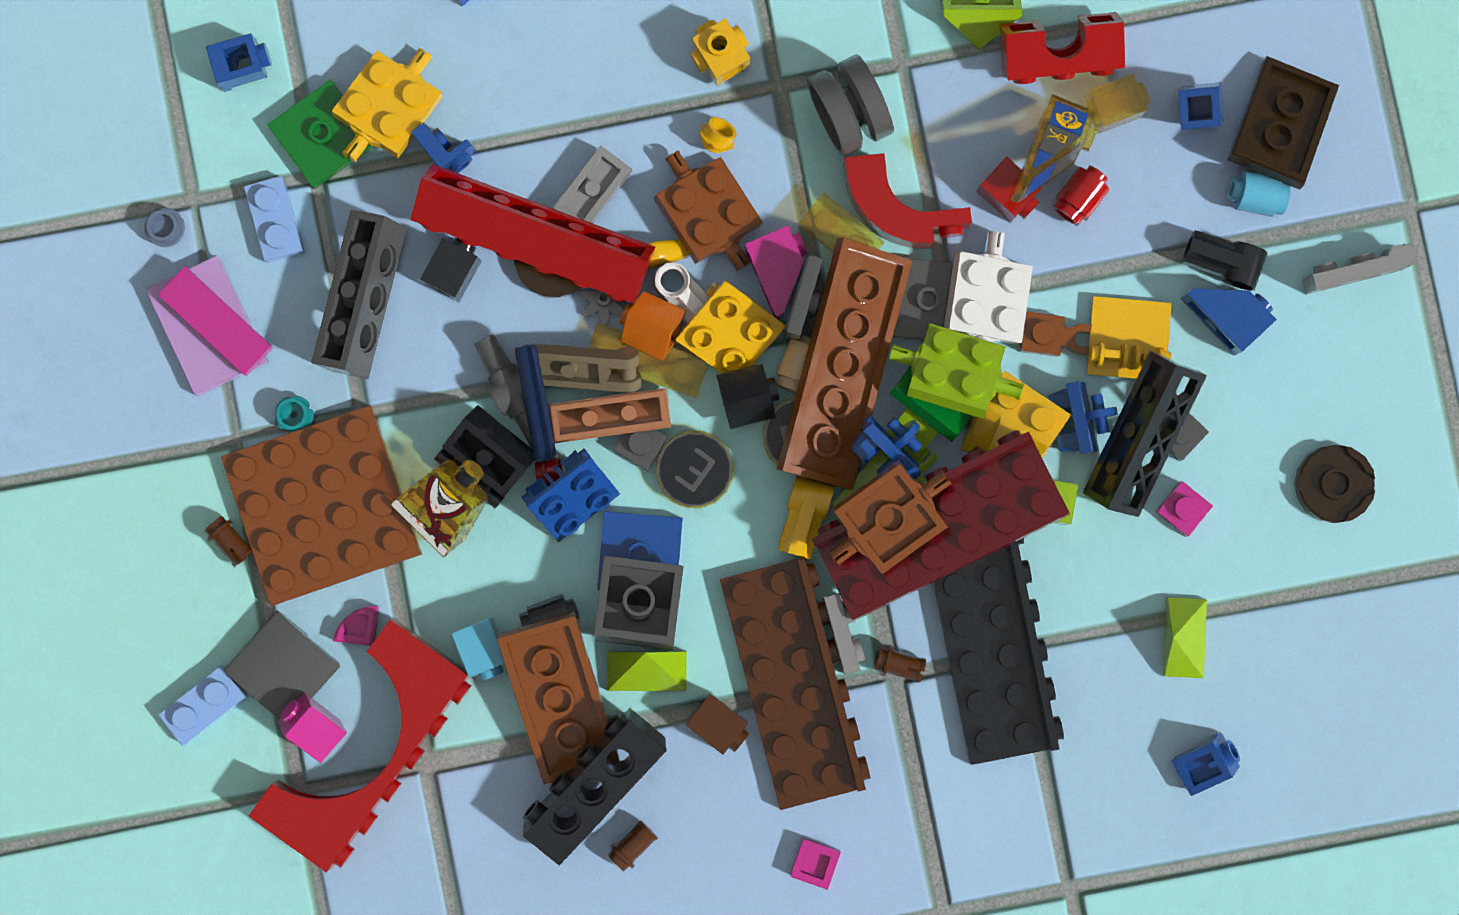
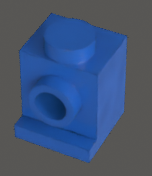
[205,33,272,92]

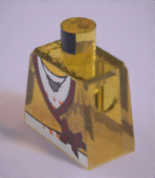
[390,460,488,558]

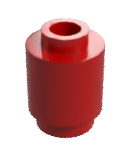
[1053,165,1110,226]

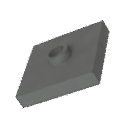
[783,255,823,341]
[893,259,953,340]

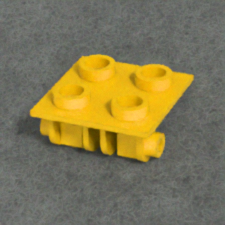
[675,280,786,374]
[1087,296,1172,379]

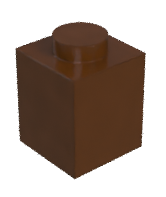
[686,692,749,755]

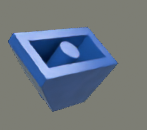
[1180,289,1277,356]

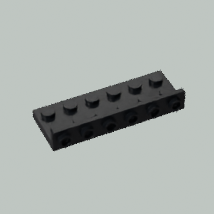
[933,538,1064,765]

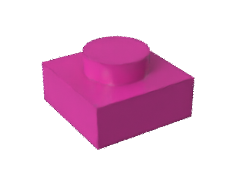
[1155,481,1213,537]

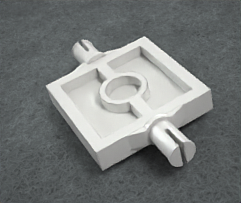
[944,231,1033,345]

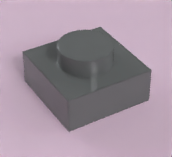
[1159,413,1209,461]
[614,430,668,471]

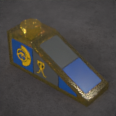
[1011,94,1097,203]

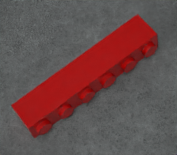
[410,164,656,303]

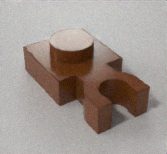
[1019,312,1092,357]

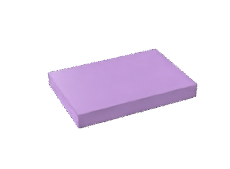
[145,256,269,396]

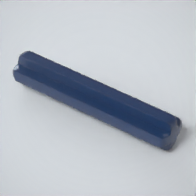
[515,344,557,462]

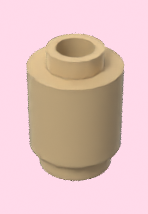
[776,335,811,394]

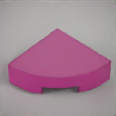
[333,606,379,646]

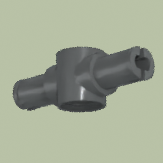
[474,334,532,448]

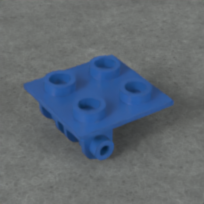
[521,448,620,542]

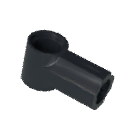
[1182,230,1268,291]

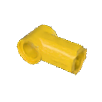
[778,475,835,560]

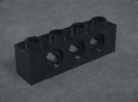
[523,708,667,866]

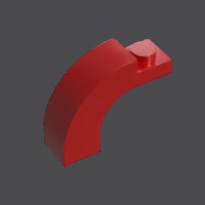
[843,153,972,249]

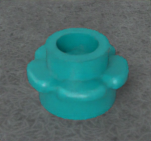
[275,396,314,433]

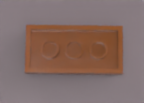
[497,612,620,785]

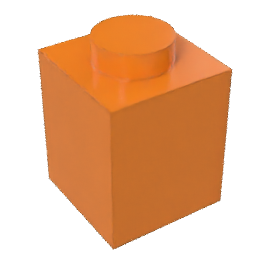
[619,291,686,361]

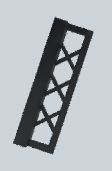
[1082,350,1207,517]

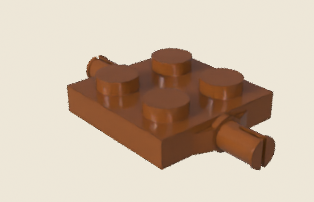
[653,150,763,271]
[830,460,952,574]

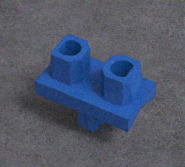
[1048,381,1118,454]
[851,414,922,479]

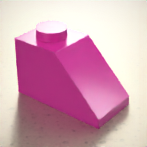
[744,225,808,319]

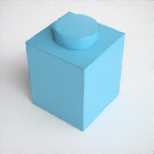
[451,618,505,682]

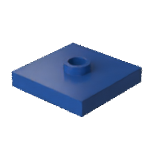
[597,511,683,590]

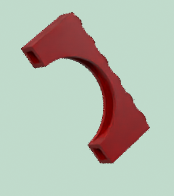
[249,619,472,873]

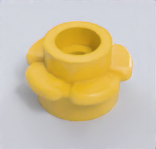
[699,117,737,153]

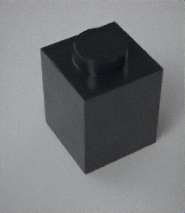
[420,237,482,302]
[716,364,780,429]

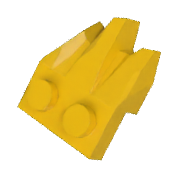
[960,371,1071,459]

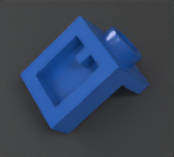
[412,123,476,173]
[1171,732,1240,796]

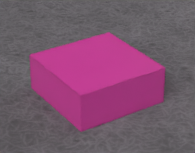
[790,838,841,890]

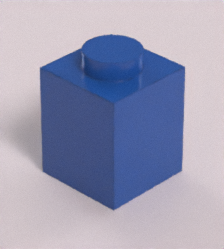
[1178,82,1224,130]

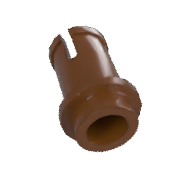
[204,516,253,568]
[873,645,926,683]
[607,820,658,872]

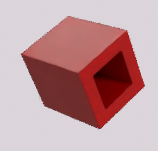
[976,156,1042,223]

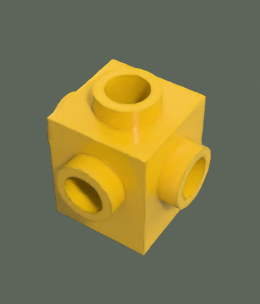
[690,18,750,86]

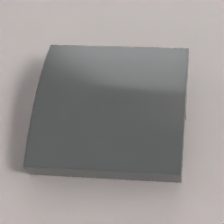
[224,610,340,719]

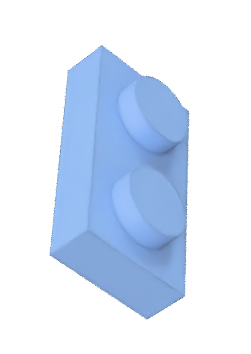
[244,176,305,263]
[158,665,248,746]

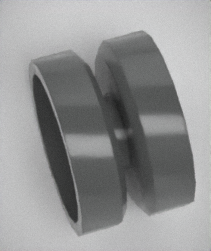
[806,54,894,157]

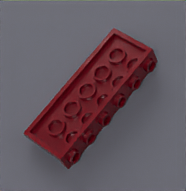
[811,430,1070,621]

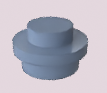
[144,208,185,247]

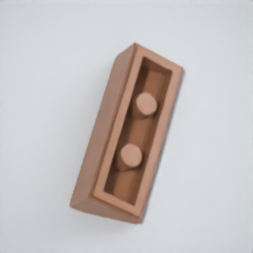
[548,388,671,443]

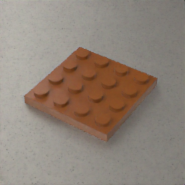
[221,405,423,606]

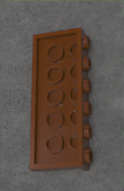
[720,557,871,810]

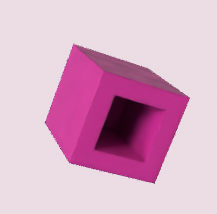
[278,692,347,763]

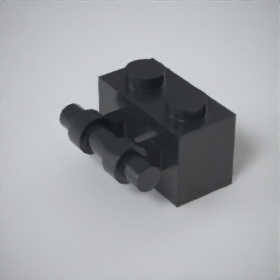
[434,405,535,509]

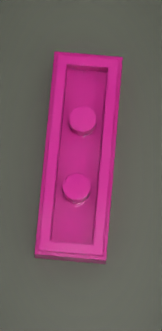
[158,266,274,376]

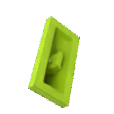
[941,0,1022,50]
[1163,597,1207,678]
[607,651,687,691]

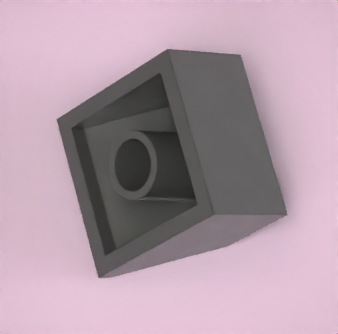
[594,556,684,650]

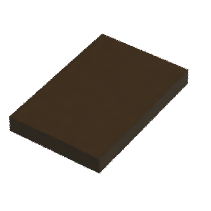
[1227,56,1339,190]

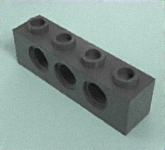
[311,210,407,379]

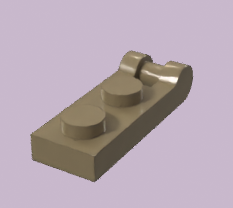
[532,343,642,393]

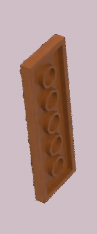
[776,238,913,490]

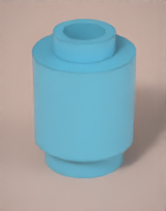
[1228,171,1290,217]

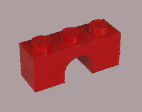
[1000,12,1125,84]

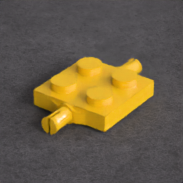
[332,48,443,163]

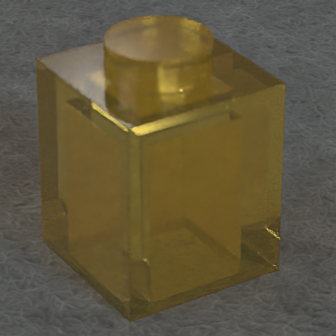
[1084,73,1149,134]

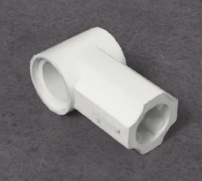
[654,262,710,324]

